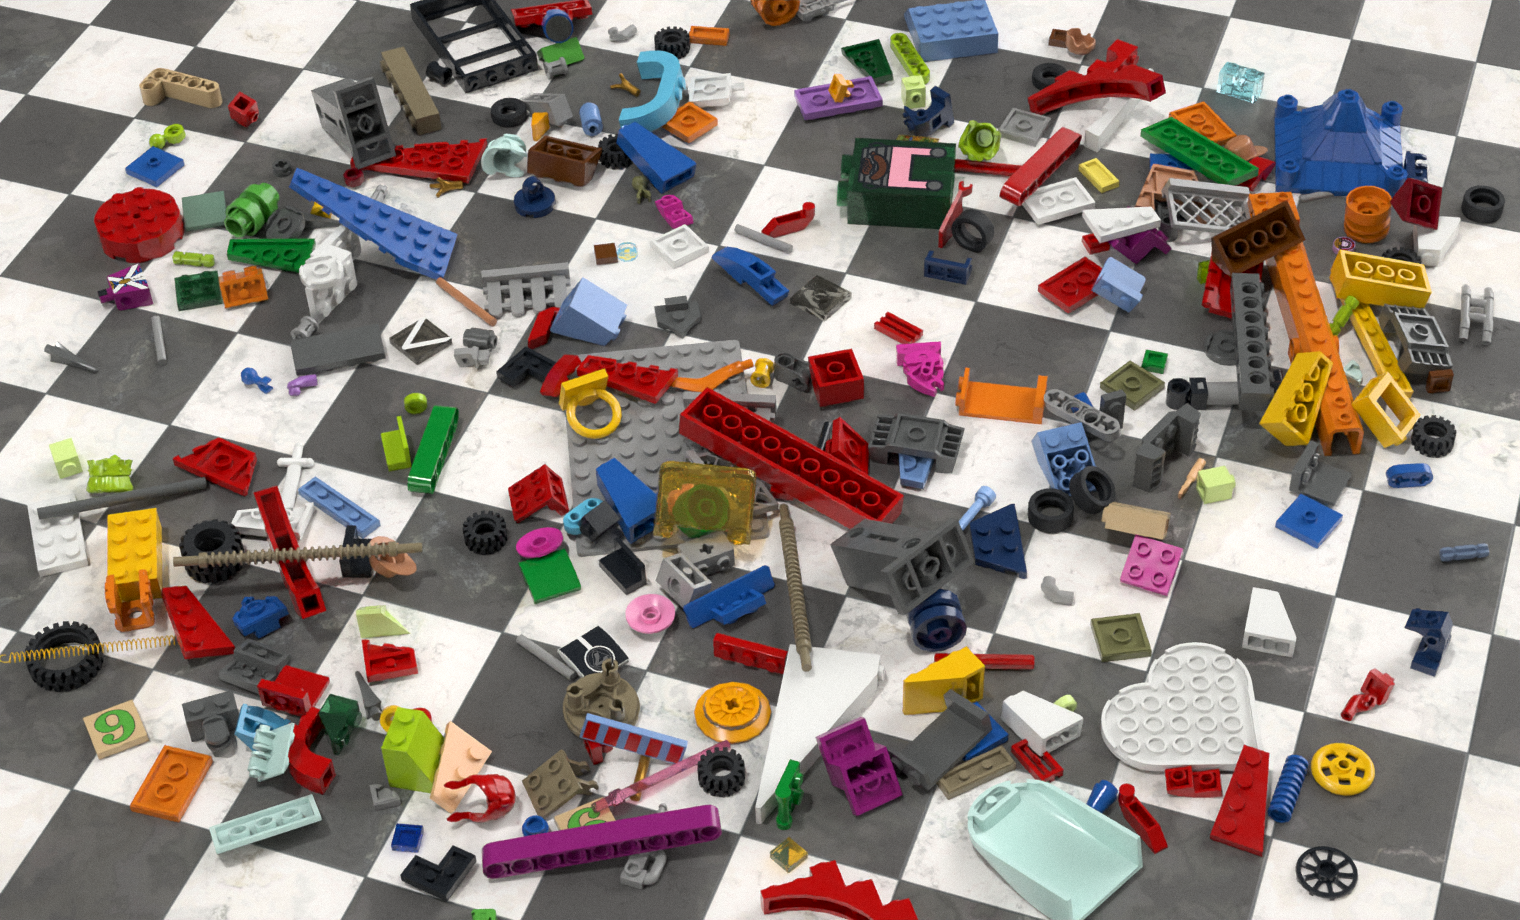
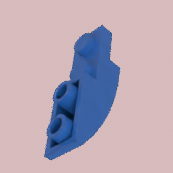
[711,246,789,306]

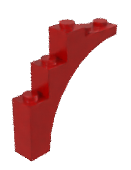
[1027,64,1166,115]
[253,485,326,619]
[760,860,918,920]

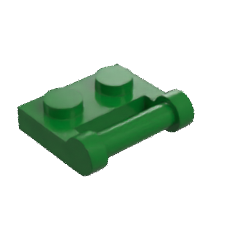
[775,759,804,830]

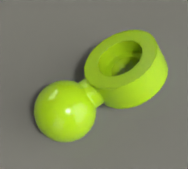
[149,124,186,149]

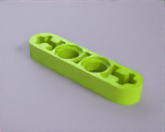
[890,33,930,84]

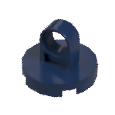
[514,176,556,218]

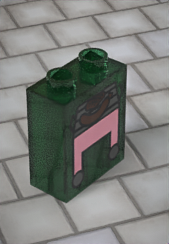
[837,138,956,230]

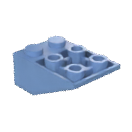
[1031,422,1096,496]

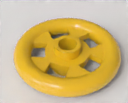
[1311,743,1375,796]

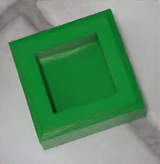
[1141,350,1168,374]

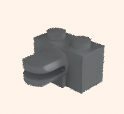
[182,690,239,751]

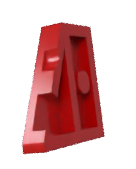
[362,639,418,683]

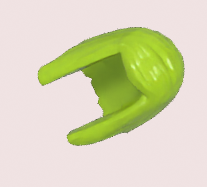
[958,120,1001,162]

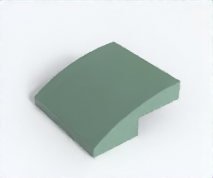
[182,191,227,232]

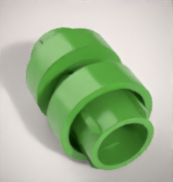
[224,183,279,238]

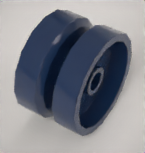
[906,589,967,652]

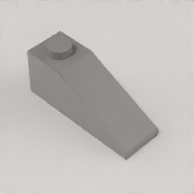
[521,93,573,127]

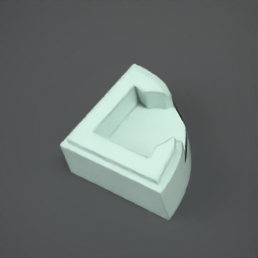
[1343,360,1362,388]

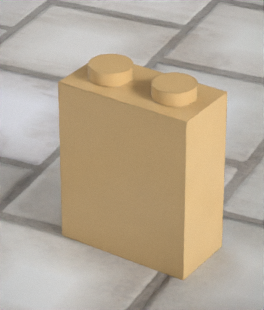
[1102,502,1171,540]

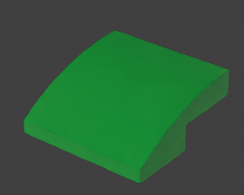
[518,548,581,604]

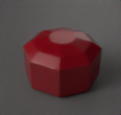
[343,168,365,187]

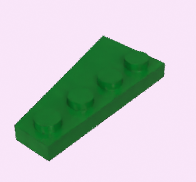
[227,239,316,273]

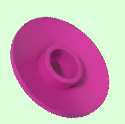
[516,527,563,558]

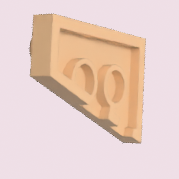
[430,721,492,813]

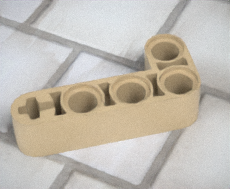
[139,68,222,108]

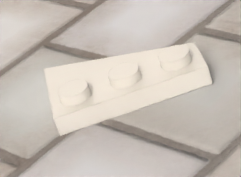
[1082,207,1161,243]
[231,502,315,540]

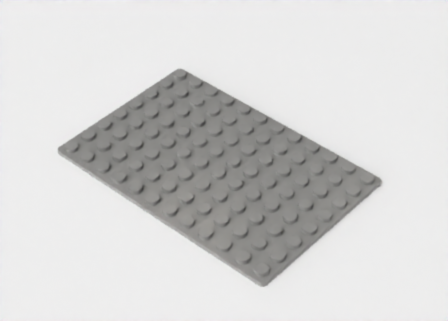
[565,340,769,557]

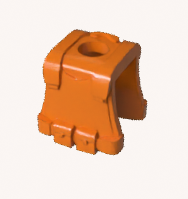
[105,569,155,632]

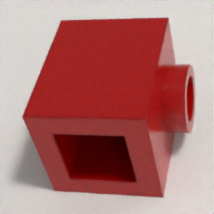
[228,92,259,128]

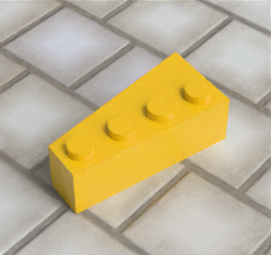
[1259,351,1333,446]

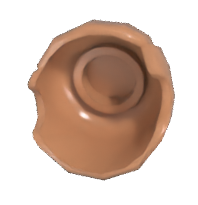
[1065,28,1096,55]

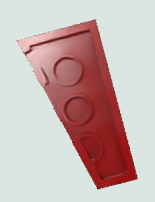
[577,355,678,404]

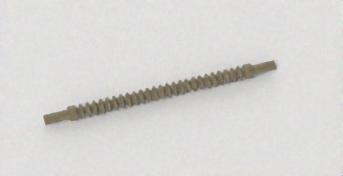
[779,503,812,672]
[173,541,423,568]

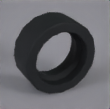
[1461,185,1505,223]
[951,209,995,252]
[1069,466,1116,514]
[1027,488,1074,533]

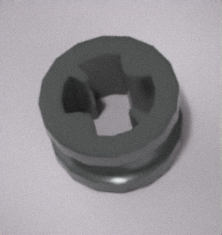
[272,159,292,178]

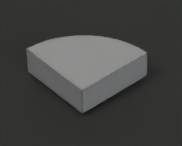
[369,784,401,811]

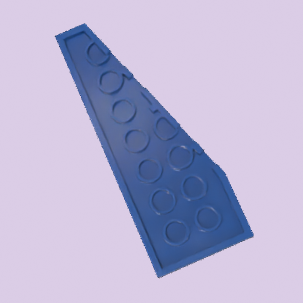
[289,168,458,280]

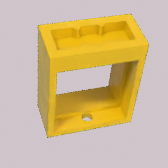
[1351,371,1421,448]

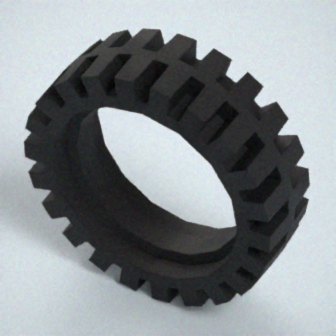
[24,621,104,692]

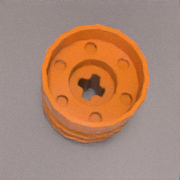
[1344,186,1392,243]

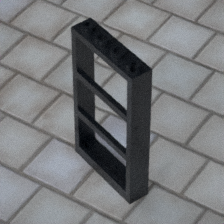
[410,0,538,94]

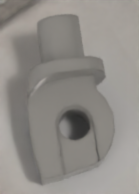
[454,346,490,368]

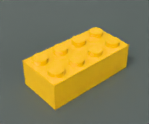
[1330,250,1432,308]
[107,508,163,602]

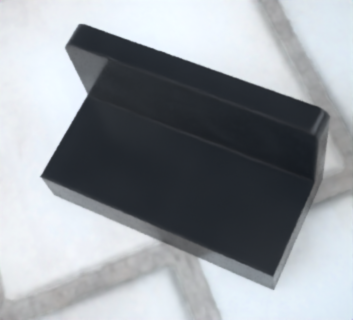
[339,525,373,578]
[598,537,647,595]

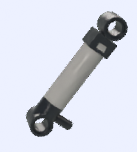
[1165,369,1284,410]

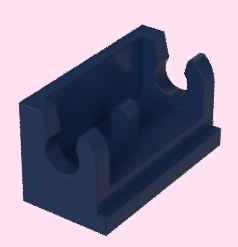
[1403,151,1428,183]
[924,250,972,285]

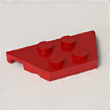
[173,437,257,497]

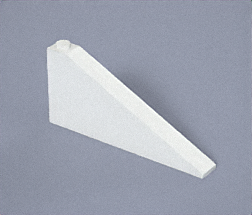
[755,644,885,824]

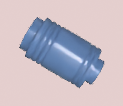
[579,103,603,136]

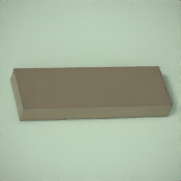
[936,745,1016,800]

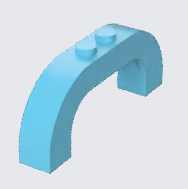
[619,51,686,132]

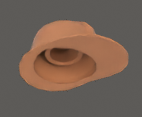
[1224,135,1268,161]
[369,536,417,578]

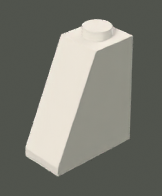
[1413,216,1460,267]
[1242,587,1297,658]
[1001,691,1083,757]

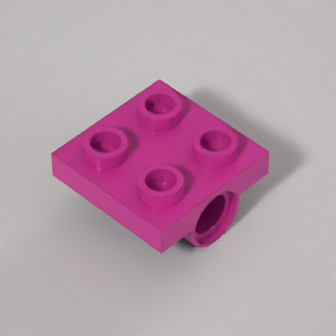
[1120,534,1183,596]

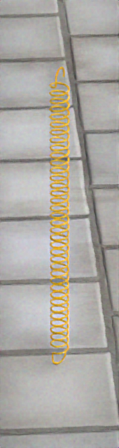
[0,635,179,663]

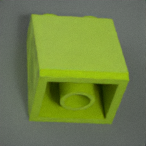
[381,707,445,794]

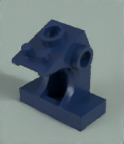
[902,86,954,139]
[1404,608,1453,677]

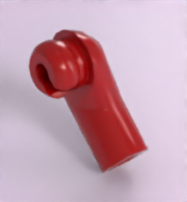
[1340,693,1377,721]

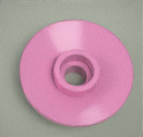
[625,594,675,634]

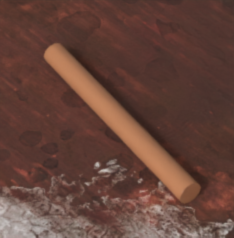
[436,277,497,327]

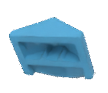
[234,704,291,751]

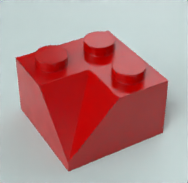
[808,348,864,407]

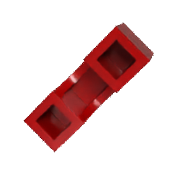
[1087,39,1139,74]

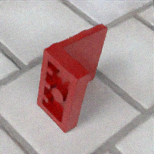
[508,464,569,523]
[257,665,330,717]

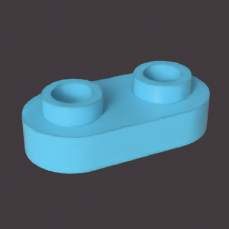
[563,498,603,535]

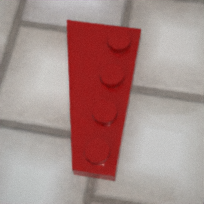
[161,586,235,659]
[1210,745,1270,857]

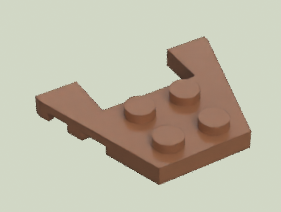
[1135,164,1217,224]

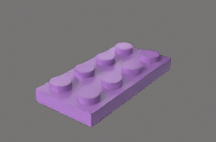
[794,76,883,120]

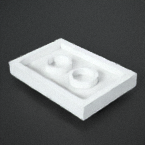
[1022,177,1095,225]

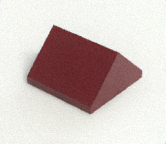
[1390,178,1443,230]

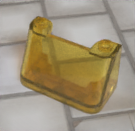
[653,461,756,545]

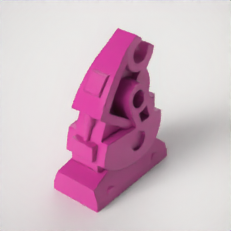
[896,341,944,397]

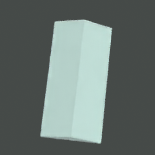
[209,794,322,854]

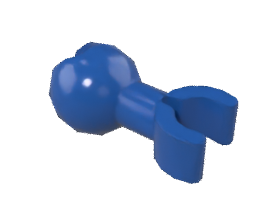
[240,367,273,394]

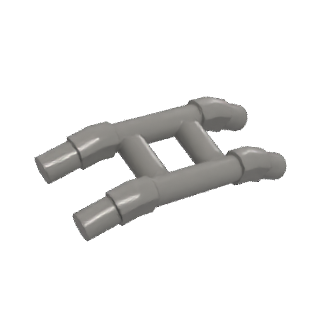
[1459,284,1494,345]

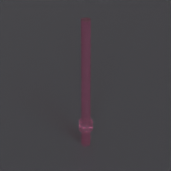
[591,740,731,813]

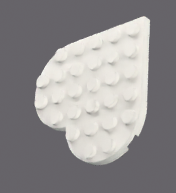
[1101,642,1264,771]

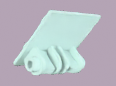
[247,723,295,782]

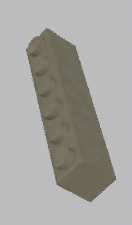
[379,46,442,135]

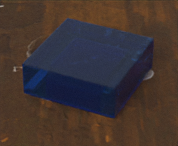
[391,823,424,853]

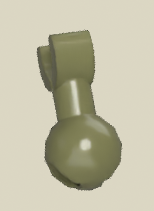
[632,175,651,204]

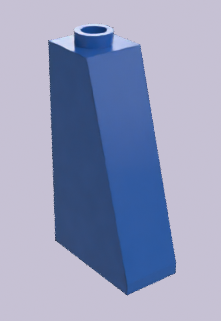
[616,122,697,194]
[596,457,669,544]

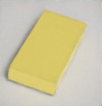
[1078,158,1120,193]

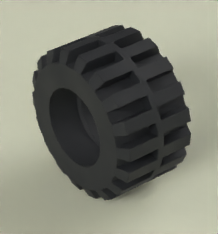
[179,519,245,584]

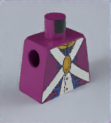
[97,263,153,311]

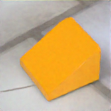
[531,112,550,141]

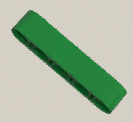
[407,405,459,494]

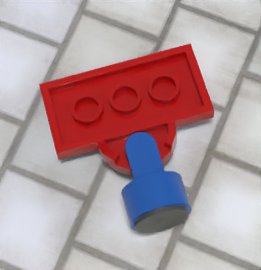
[511,0,593,43]

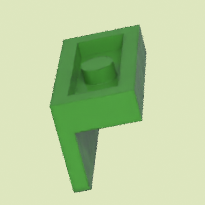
[537,37,584,65]

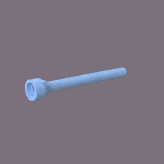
[959,486,996,531]

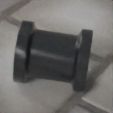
[426,61,452,85]

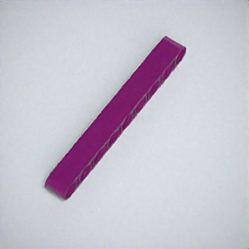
[481,805,722,879]

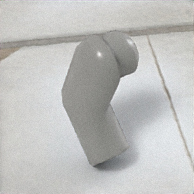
[1041,576,1074,604]

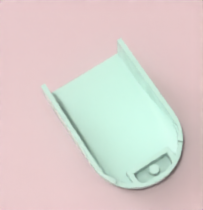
[967,779,1143,920]

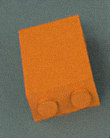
[955,367,1048,425]

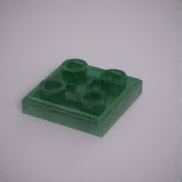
[174,270,222,311]

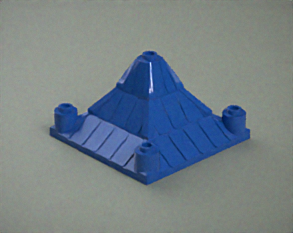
[1274,89,1408,198]

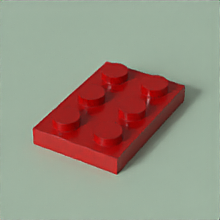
[1038,256,1102,314]

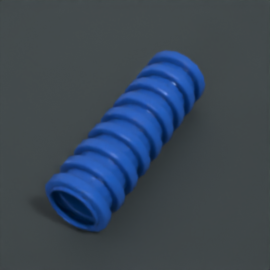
[1267,755,1309,823]

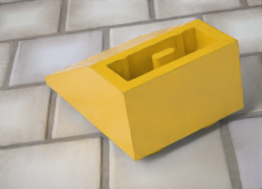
[902,646,985,715]

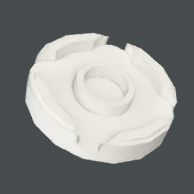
[299,255,344,290]

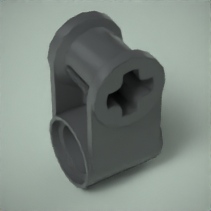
[1156,205,1179,242]
[774,352,811,391]

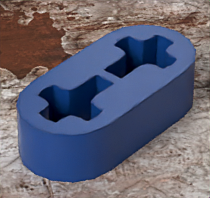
[1386,463,1433,488]

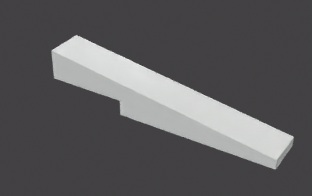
[1084,68,1154,152]

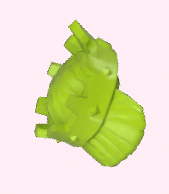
[86,454,133,493]

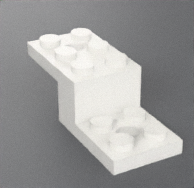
[305,224,362,324]

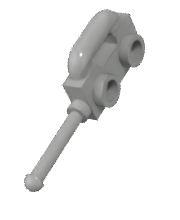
[796,0,847,22]
[620,803,667,890]

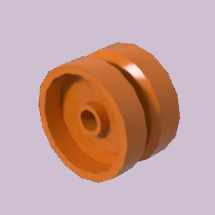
[750,0,800,26]

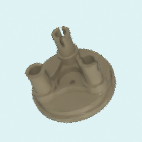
[563,659,640,739]

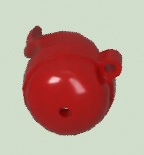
[443,774,516,823]

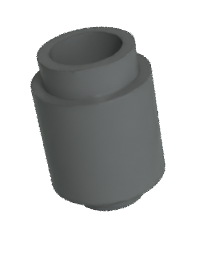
[463,327,498,352]

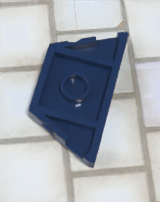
[969,504,1027,579]

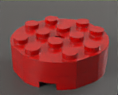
[94,187,185,263]

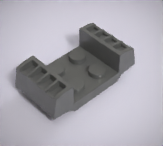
[1378,304,1453,375]
[1132,403,1201,493]
[868,413,965,473]

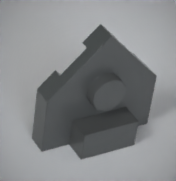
[654,295,701,338]

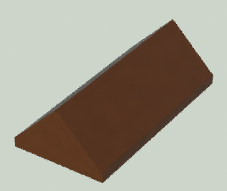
[1211,200,1306,278]

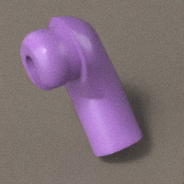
[287,374,318,396]

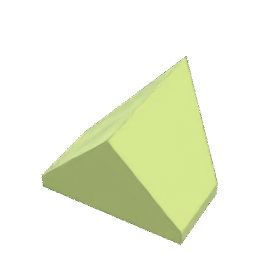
[356,605,411,638]

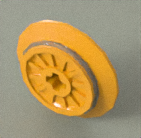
[694,682,771,744]

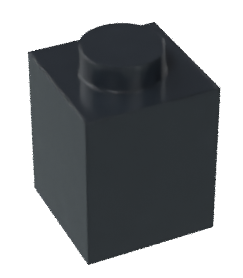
[577,500,620,542]

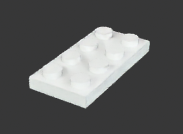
[27,493,89,577]

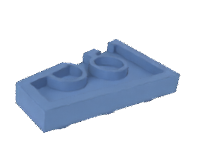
[898,453,935,489]

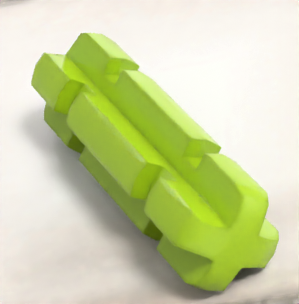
[172,251,215,267]
[1329,296,1359,336]

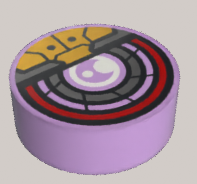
[1332,237,1355,255]

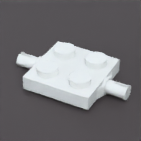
[682,73,745,108]

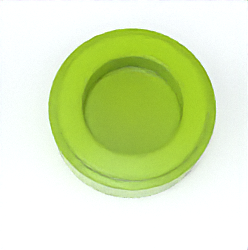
[404,393,427,414]

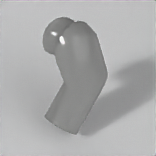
[608,24,637,41]

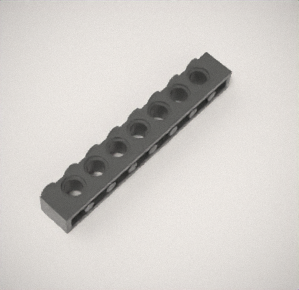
[1230,273,1274,411]

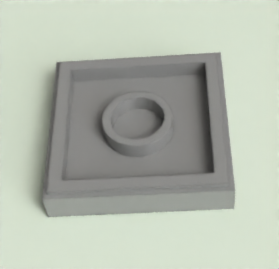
[998,108,1051,147]

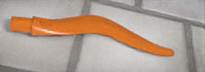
[671,359,754,392]

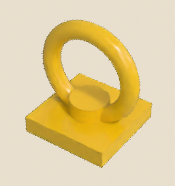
[559,369,622,439]

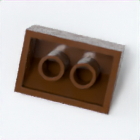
[527,135,602,187]

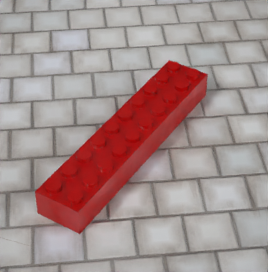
[679,387,904,529]

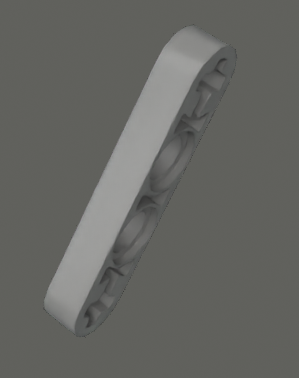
[1044,389,1121,441]

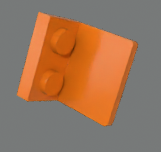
[219,266,268,308]

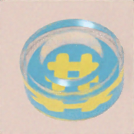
[616,242,638,262]

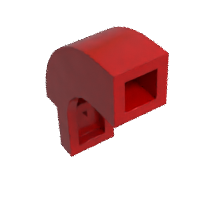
[288,706,336,795]

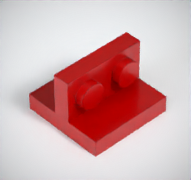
[826,417,869,475]

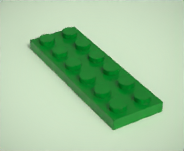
[1140,117,1259,186]

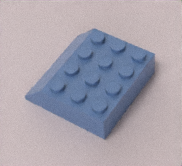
[904,0,999,62]

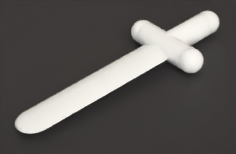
[277,442,314,508]

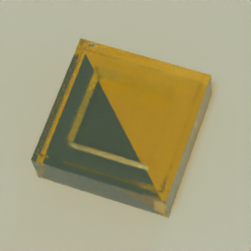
[770,837,808,873]

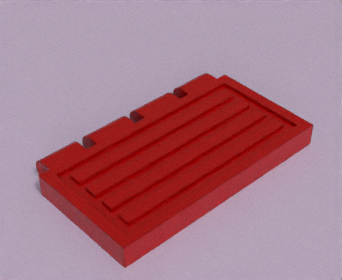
[1201,251,1264,318]

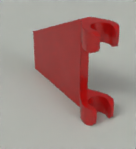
[938,181,973,248]

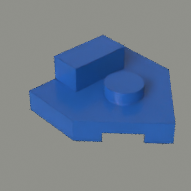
[232,596,289,639]

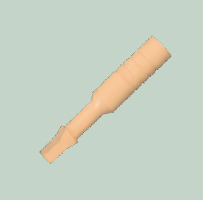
[1178,458,1206,499]

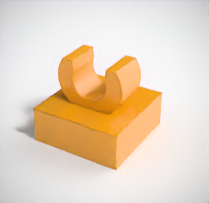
[828,73,854,102]

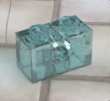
[1217,62,1265,103]

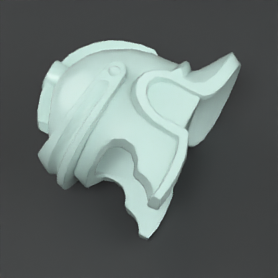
[481,134,527,177]

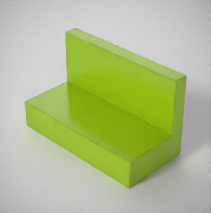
[381,416,412,472]

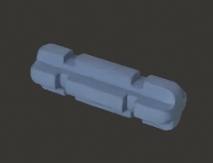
[1439,543,1489,562]

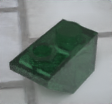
[318,694,362,756]

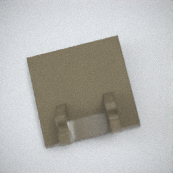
[522,749,599,820]

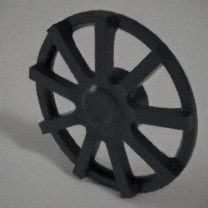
[1295,846,1358,901]

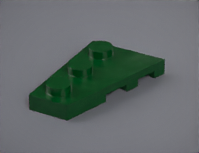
[841,39,894,84]

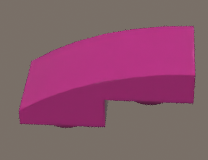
[655,195,694,229]

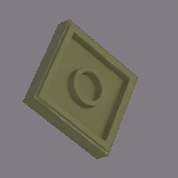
[1100,360,1165,411]
[1090,613,1152,662]

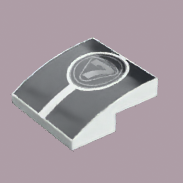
[557,625,630,678]

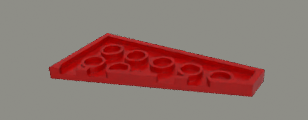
[350,138,487,183]

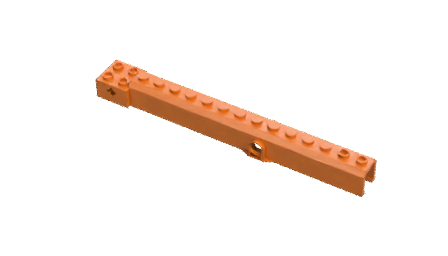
[1247,192,1364,456]

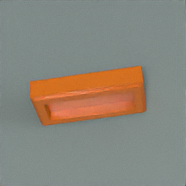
[689,26,730,46]

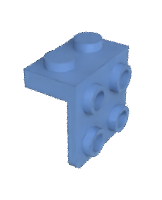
[1091,257,1145,313]

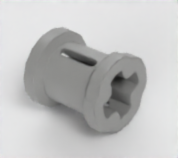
[543,57,568,79]
[291,316,319,340]

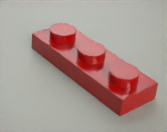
[713,633,788,674]

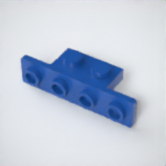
[683,565,775,628]

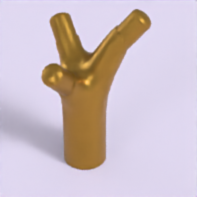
[610,73,641,97]
[429,177,463,197]

